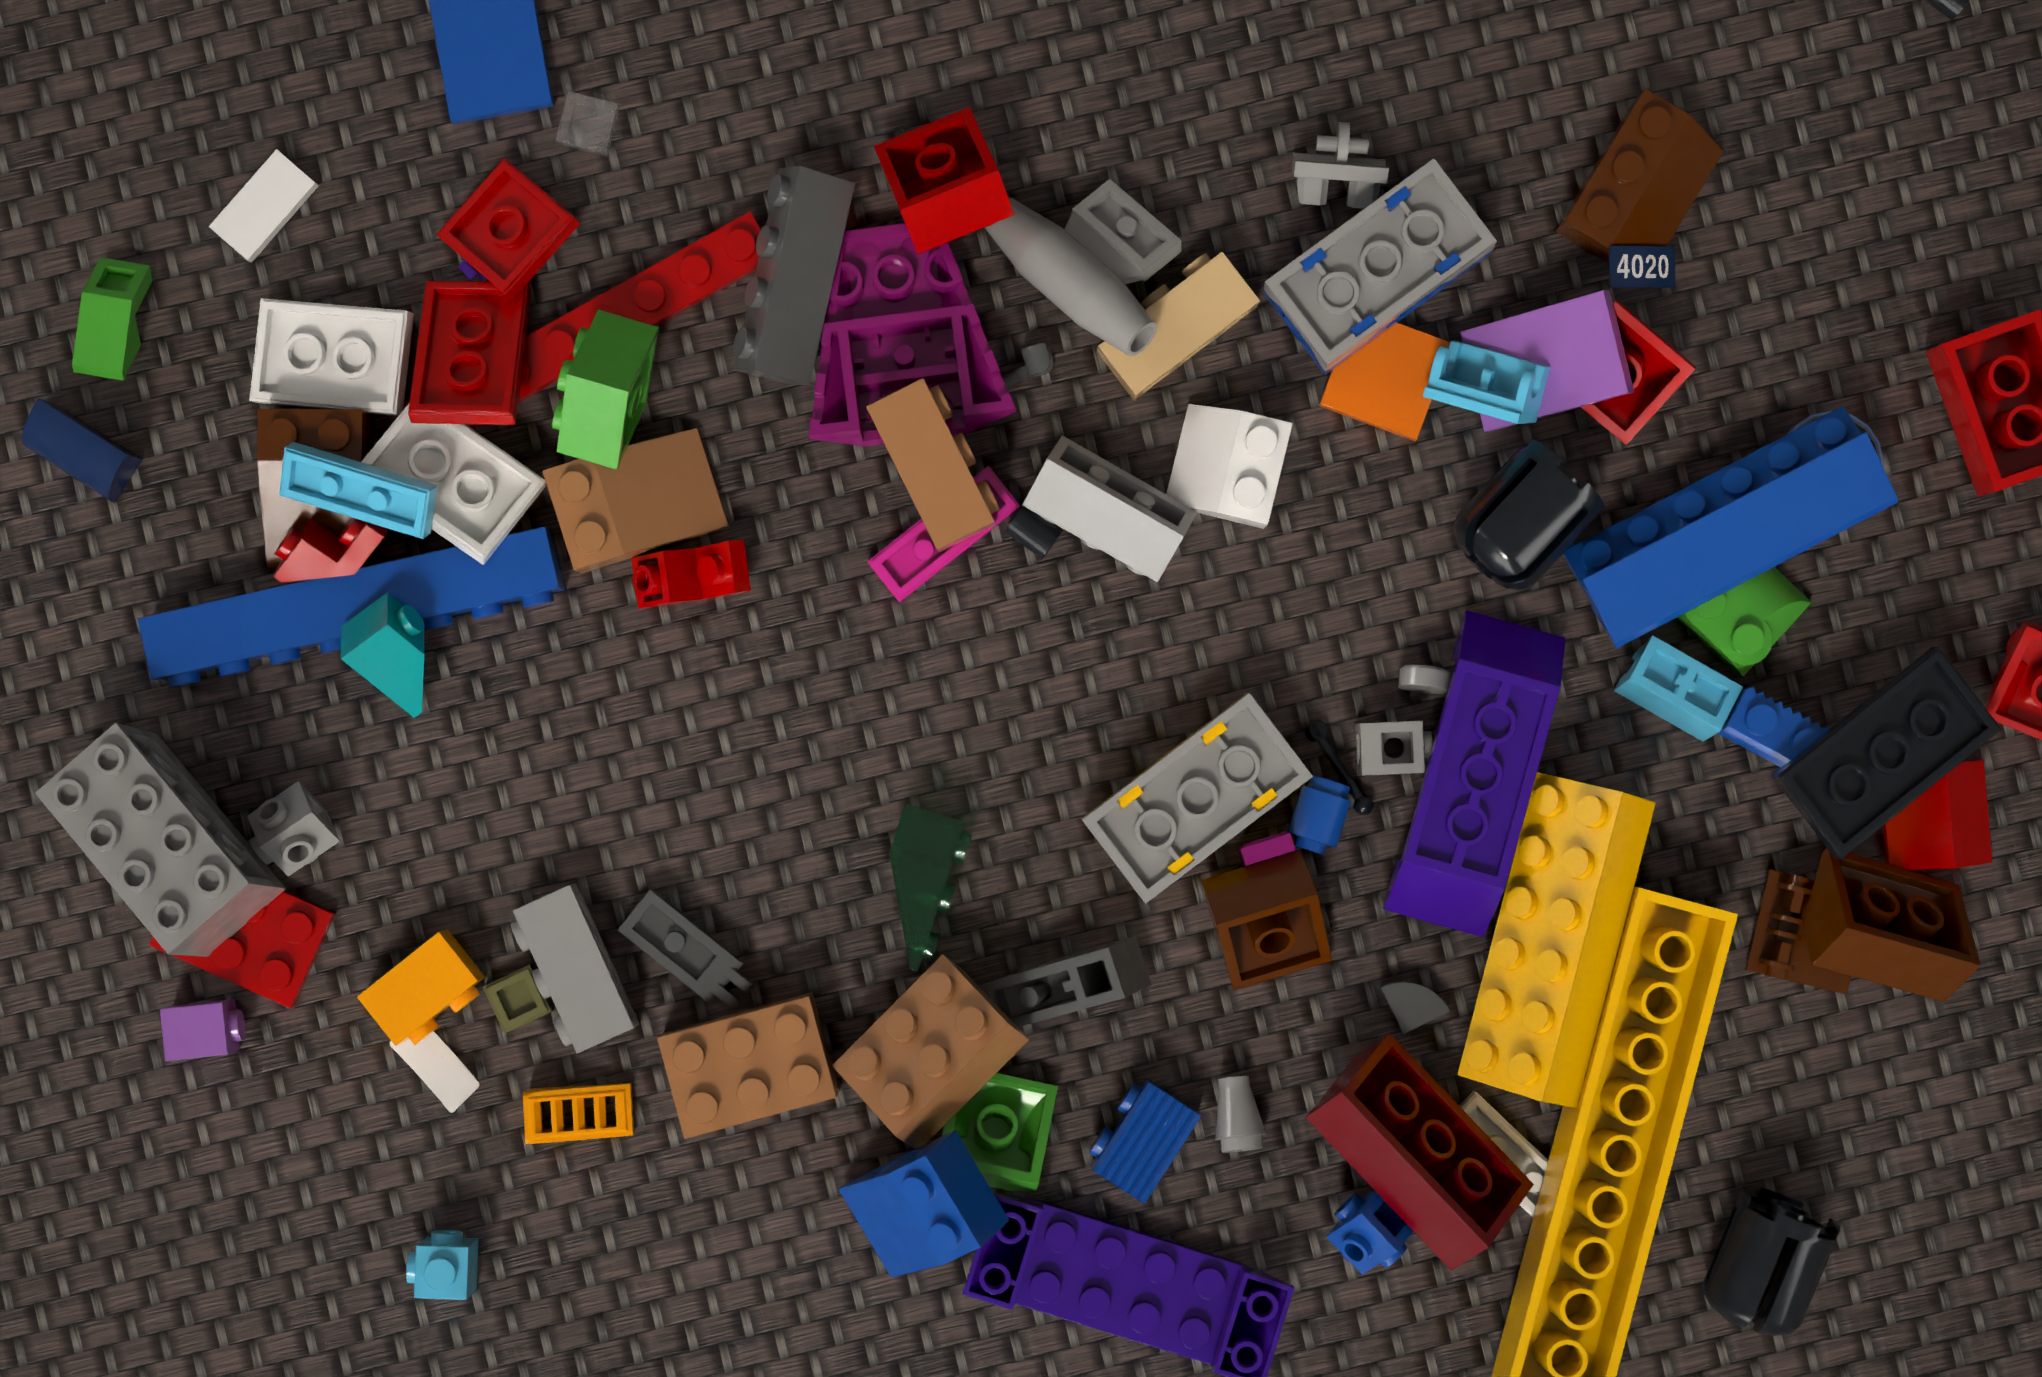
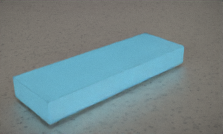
[279,442,438,539]

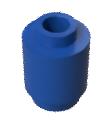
[1287,775,1351,855]

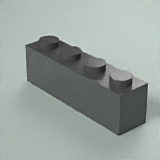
[733,166,855,385]

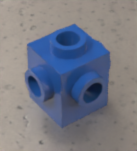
[1326,1190,1413,1275]

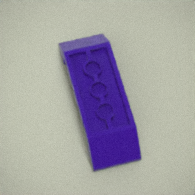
[1383,610,1566,937]
[962,1192,1295,1377]

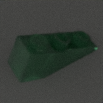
[889,803,972,972]

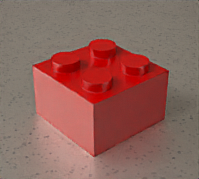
[874,107,1015,254]

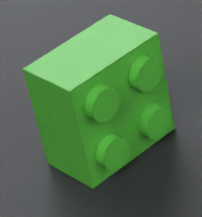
[552,310,659,470]

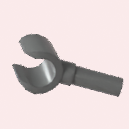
[1002,343,1054,388]

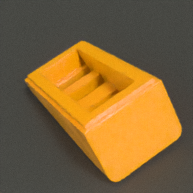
[523,1083,634,1144]

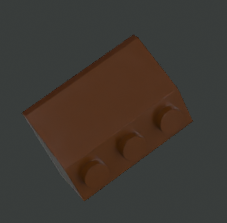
[1555,88,1724,264]
[1803,848,1981,1002]

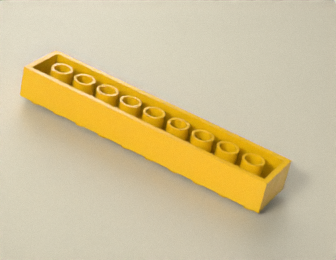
[1491,886,1738,1377]

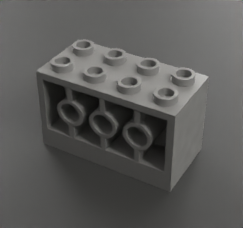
[35,723,286,957]

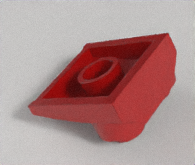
[1984,621,2042,740]

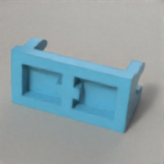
[1423,340,1550,424]
[1614,635,1743,742]

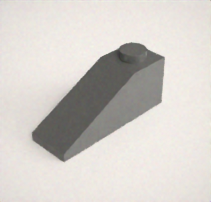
[978,935,1152,1027]

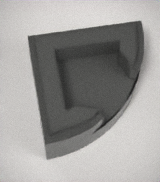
[1379,981,1450,1034]

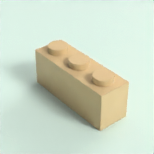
[1097,252,1260,401]

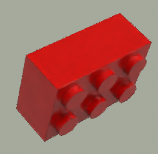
[1925,309,2042,497]

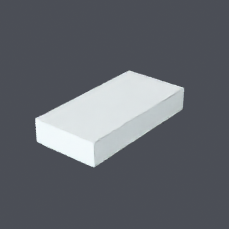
[209,149,319,263]

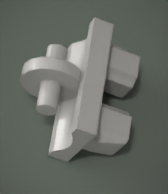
[1291,122,1389,209]

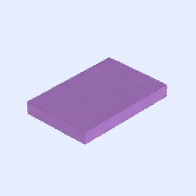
[1460,290,1634,432]

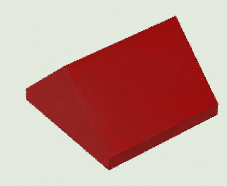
[1581,299,1696,445]
[1883,760,1992,870]

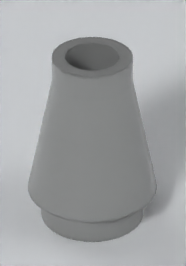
[1215,1076,1266,1153]

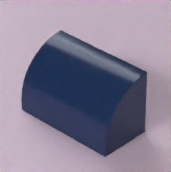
[22,398,143,503]

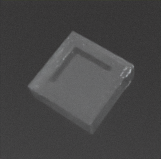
[555,91,620,156]

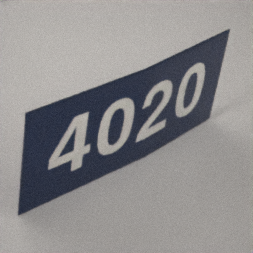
[1609,246,1675,288]

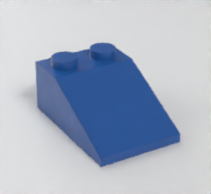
[838,1130,1009,1277]

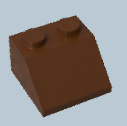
[1201,850,1332,991]

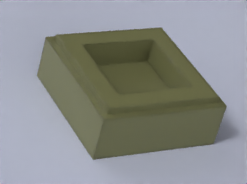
[483,964,554,1034]

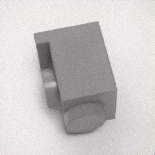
[1355,721,1433,776]

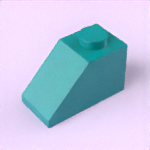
[341,592,425,718]

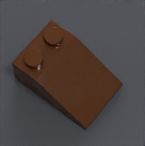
[257,408,374,569]

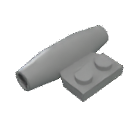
[985,179,1182,356]

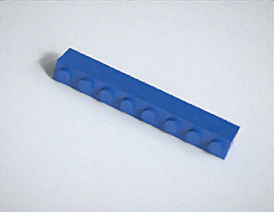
[137,527,566,688]

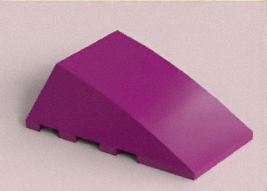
[808,223,1016,447]

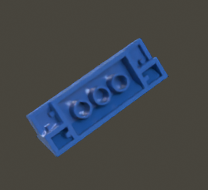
[1564,406,1898,649]

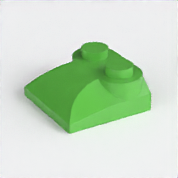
[1677,567,1812,677]
[941,1073,1058,1191]

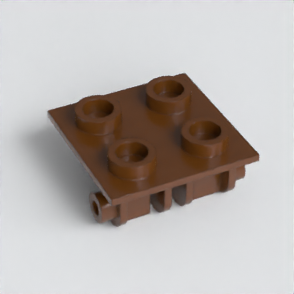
[1745,869,1851,995]

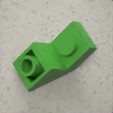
[72,257,153,381]

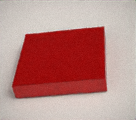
[436,158,581,300]

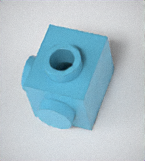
[406,1230,479,1300]

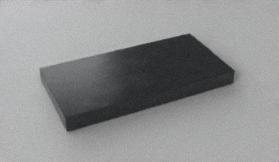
[1772,646,2002,859]

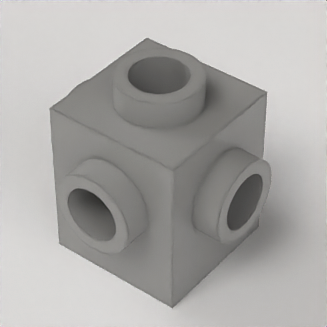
[247,781,340,877]

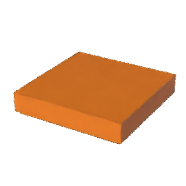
[1319,323,1450,441]

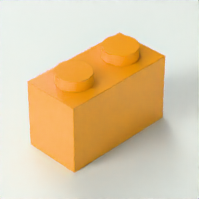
[357,929,486,1046]

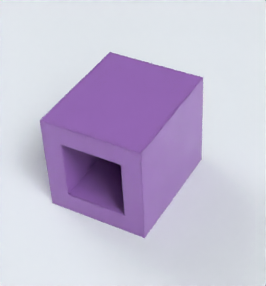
[160,999,245,1061]

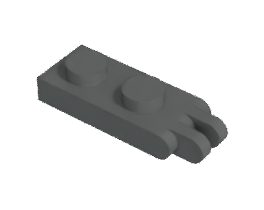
[618,889,754,1009]

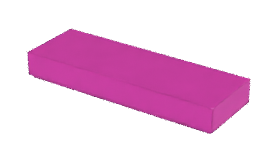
[867,466,1020,603]

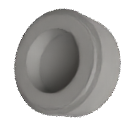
[1398,665,1452,694]

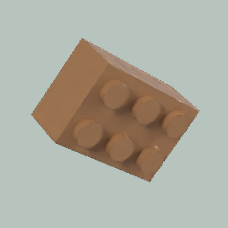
[866,378,999,552]
[832,954,1029,1149]
[657,992,840,1139]

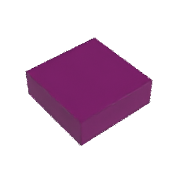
[1238,831,1296,866]

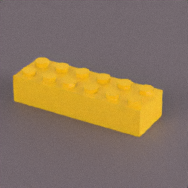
[1457,772,1656,1108]

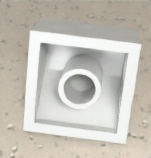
[1166,404,1293,529]

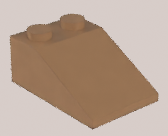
[542,428,729,573]

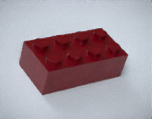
[1306,1033,1534,1271]

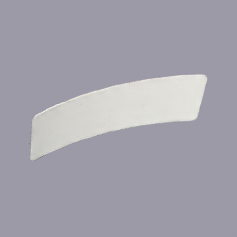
[390,1032,480,1113]

